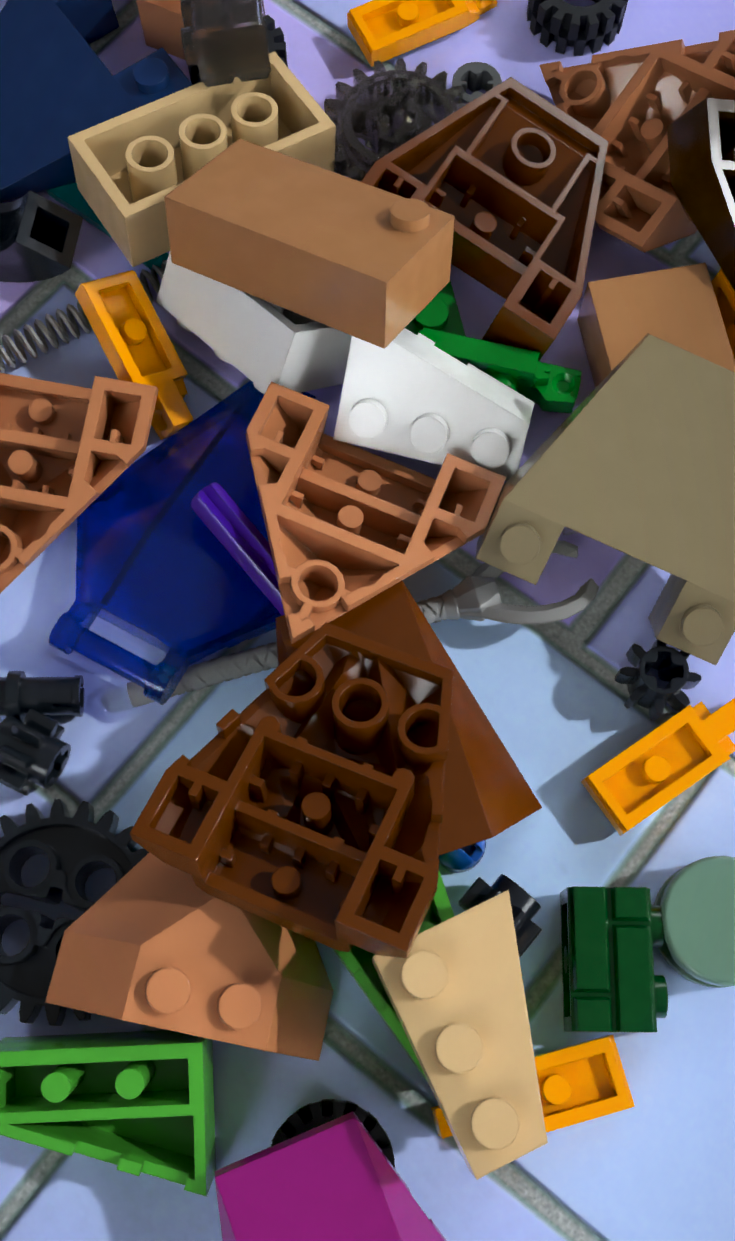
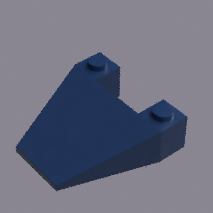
[0,0,193,203]

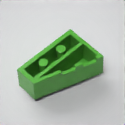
[0,1030,216,1197]

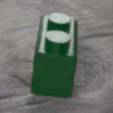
[560,886,668,1033]

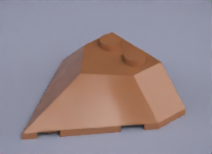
[539,30,735,253]
[0,373,159,593]
[246,382,506,644]
[45,852,333,1061]

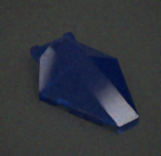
[49,380,316,705]

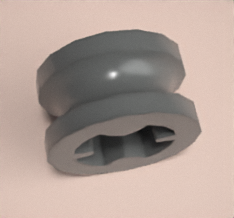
[450,62,502,111]

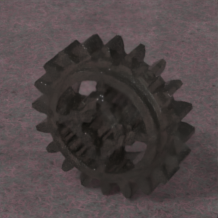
[324,58,468,182]

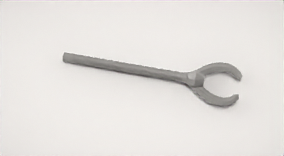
[127,540,599,707]

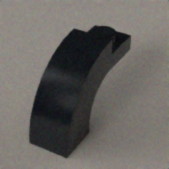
[0,190,83,282]

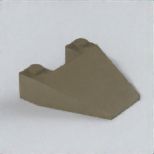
[476,333,735,665]

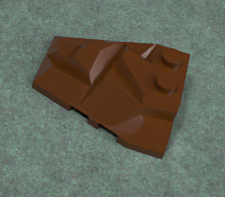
[130,623,454,958]

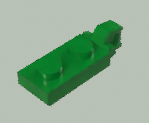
[419,328,582,414]

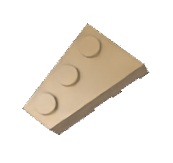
[372,890,548,1180]

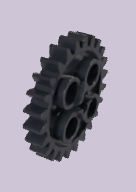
[0,799,149,1026]

